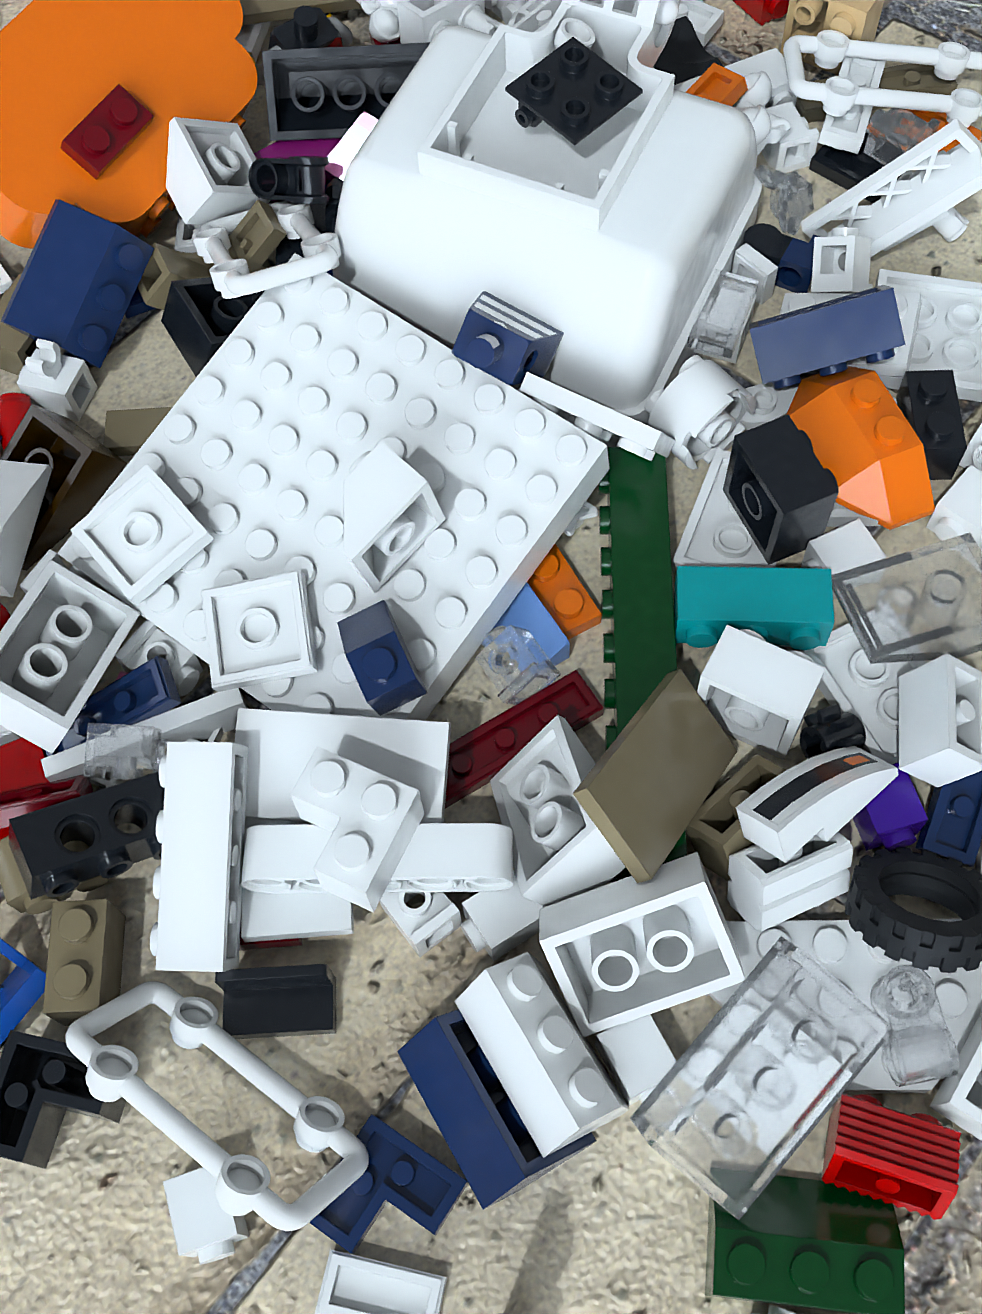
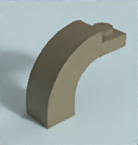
[137,200,287,310]

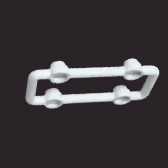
[783,30,982,128]
[192,201,342,299]
[65,981,369,1231]

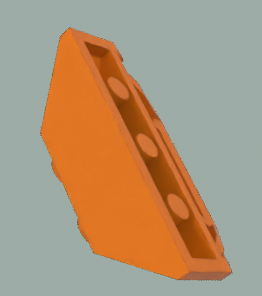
[786,366,935,530]

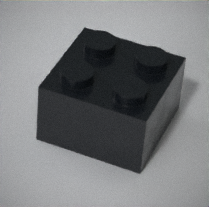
[723,415,839,565]

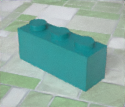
[674,566,835,650]

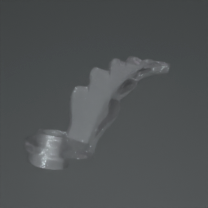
[753,164,814,235]

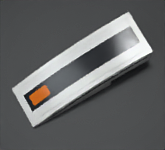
[736,746,899,863]

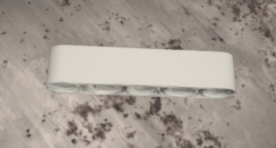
[241,823,513,893]

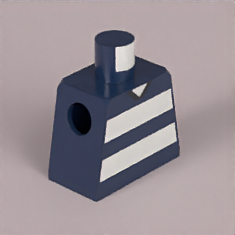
[451,291,564,385]

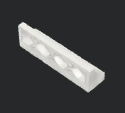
[801,119,982,257]
[41,688,249,788]

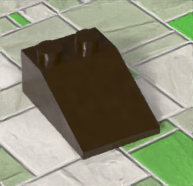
[0,404,127,571]

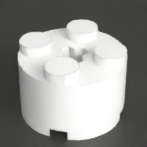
[644,355,756,469]

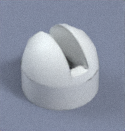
[554,18,595,50]

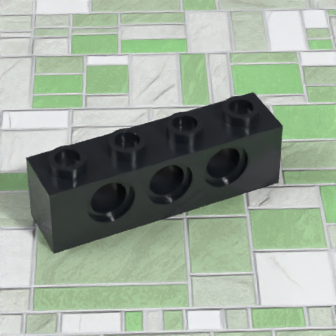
[9,771,165,900]

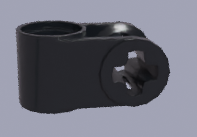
[248,156,330,204]

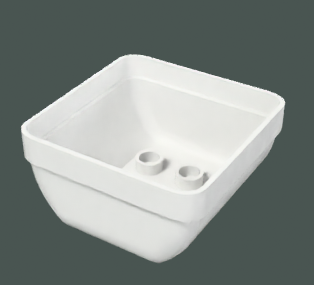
[333,0,762,448]

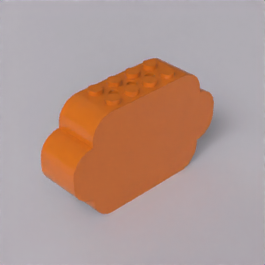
[0,0,258,249]

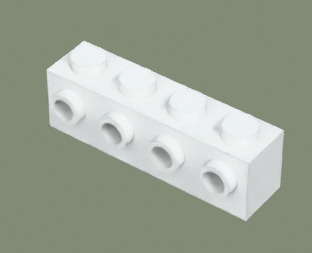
[150,742,248,972]

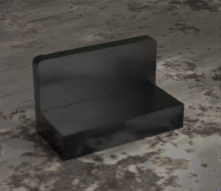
[215,964,336,1039]

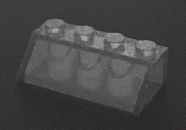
[630,936,894,1220]

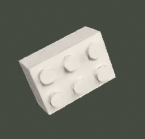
[0,559,140,754]
[539,852,746,1037]

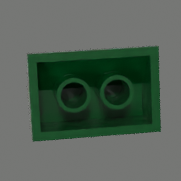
[705,1168,905,1314]

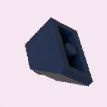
[337,600,428,716]

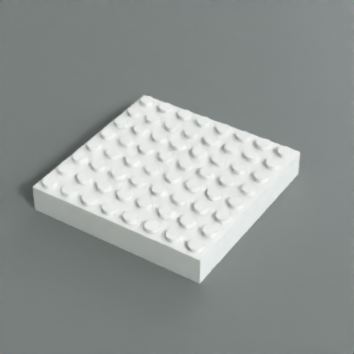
[57,253,610,721]

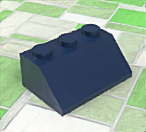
[0,199,154,368]
[749,285,906,389]
[397,1009,597,1210]

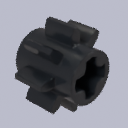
[800,704,866,759]

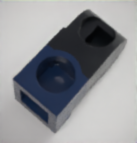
[743,223,820,293]

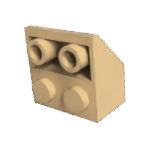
[780,0,884,75]

